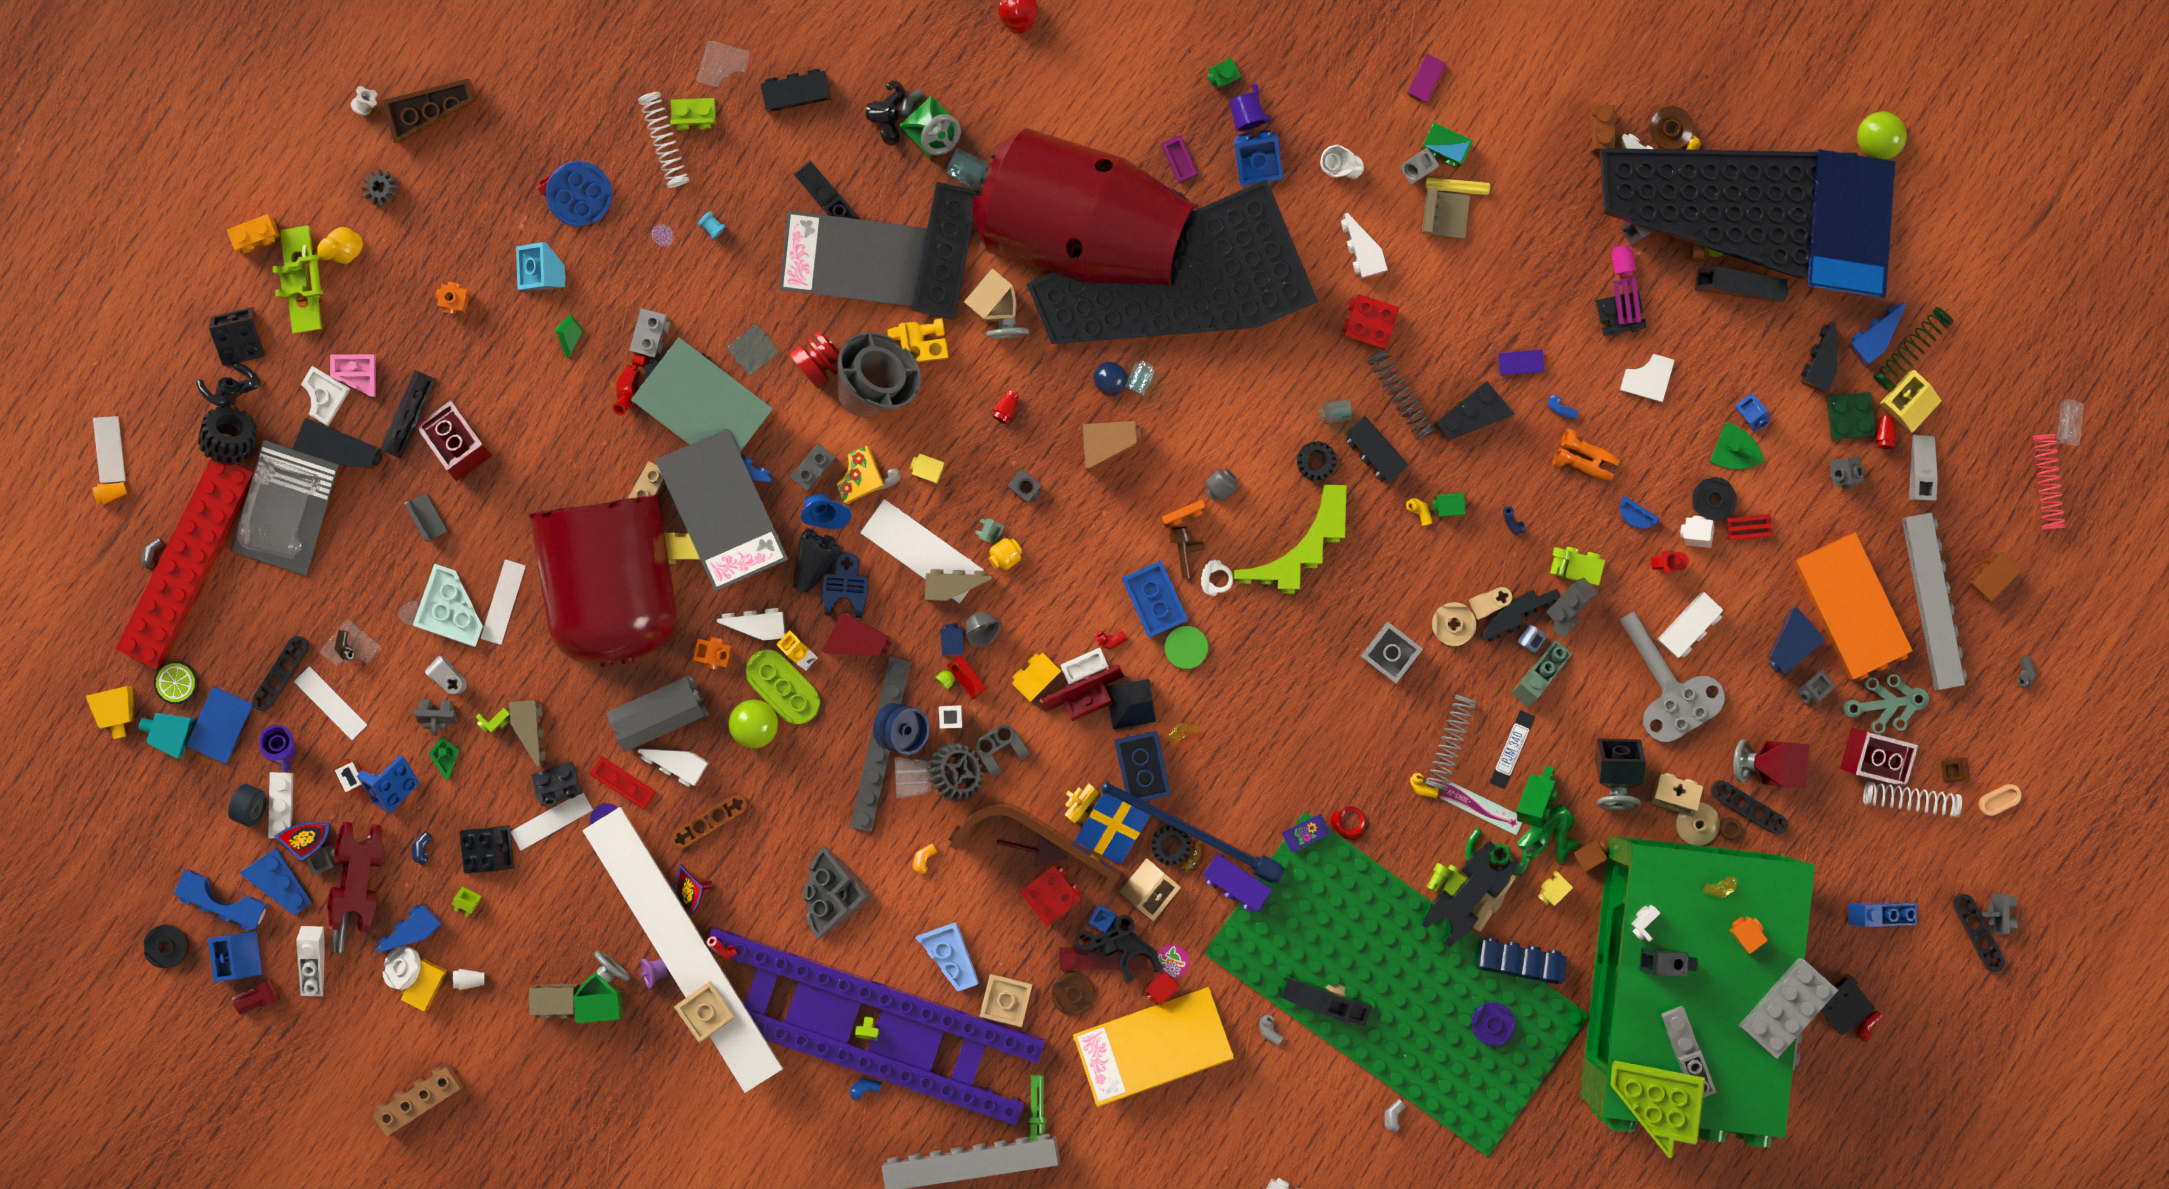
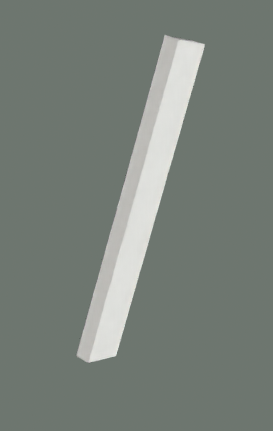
[582,807,784,1093]

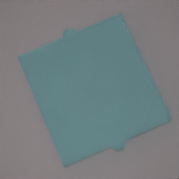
[727,324,779,375]

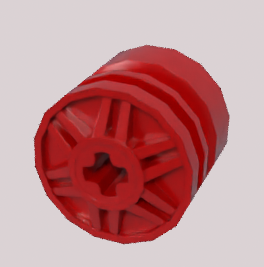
[789,330,840,389]

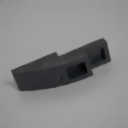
[793,160,861,220]
[1480,589,1561,642]
[1281,977,1372,1026]

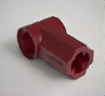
[232,979,280,1015]

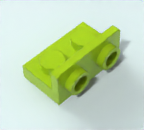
[670,98,716,130]

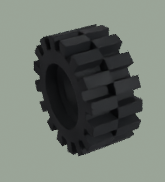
[1297,441,1337,481]
[1151,826,1191,866]

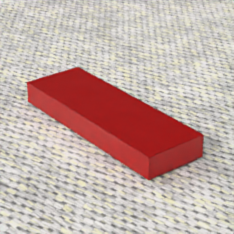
[589,756,657,810]

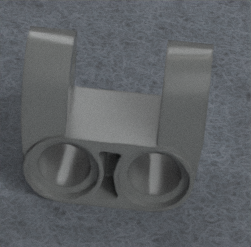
[976,724,1031,778]

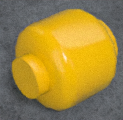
[989,538,1022,570]

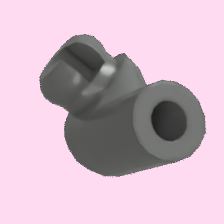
[899,89,924,119]
[140,537,165,570]
[2017,655,2036,688]

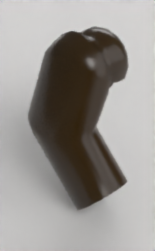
[334,630,355,661]

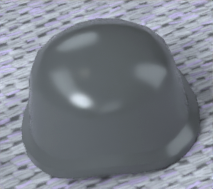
[966,612,1002,647]

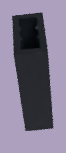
[1695,266,1788,302]
[292,418,383,469]

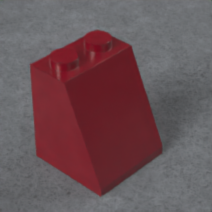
[822,612,893,656]

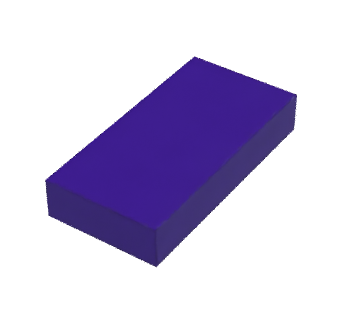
[1498,350,1544,375]

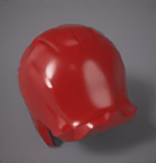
[998,0,1038,34]

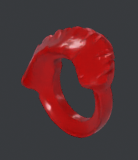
[1330,806,1365,841]

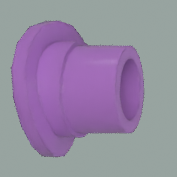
[640,958,668,988]

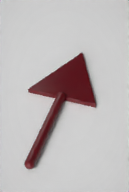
[997,836,1068,867]

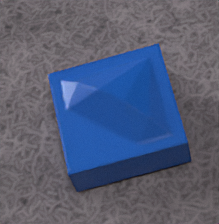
[1088,904,1118,933]

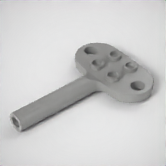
[1619,611,1725,742]

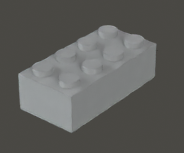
[1738,958,1838,1059]

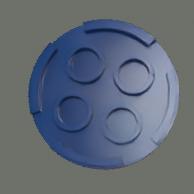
[546,161,612,226]

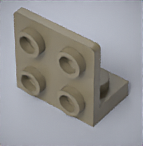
[1421,188,1470,239]

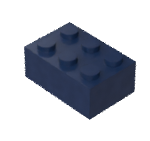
[1114,730,1171,801]

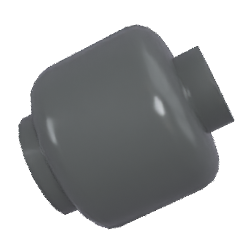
[1205,469,1238,501]

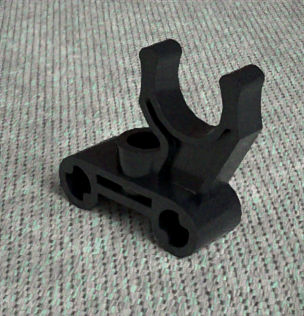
[1072,915,1163,984]

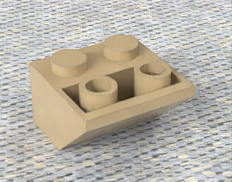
[1119,858,1181,921]

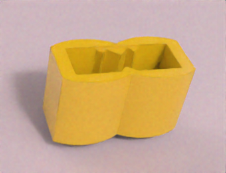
[1012,653,1061,702]

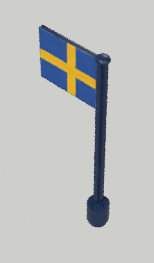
[1075,781,1285,884]

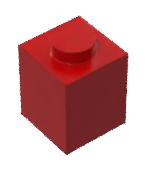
[1145,969,1180,1005]

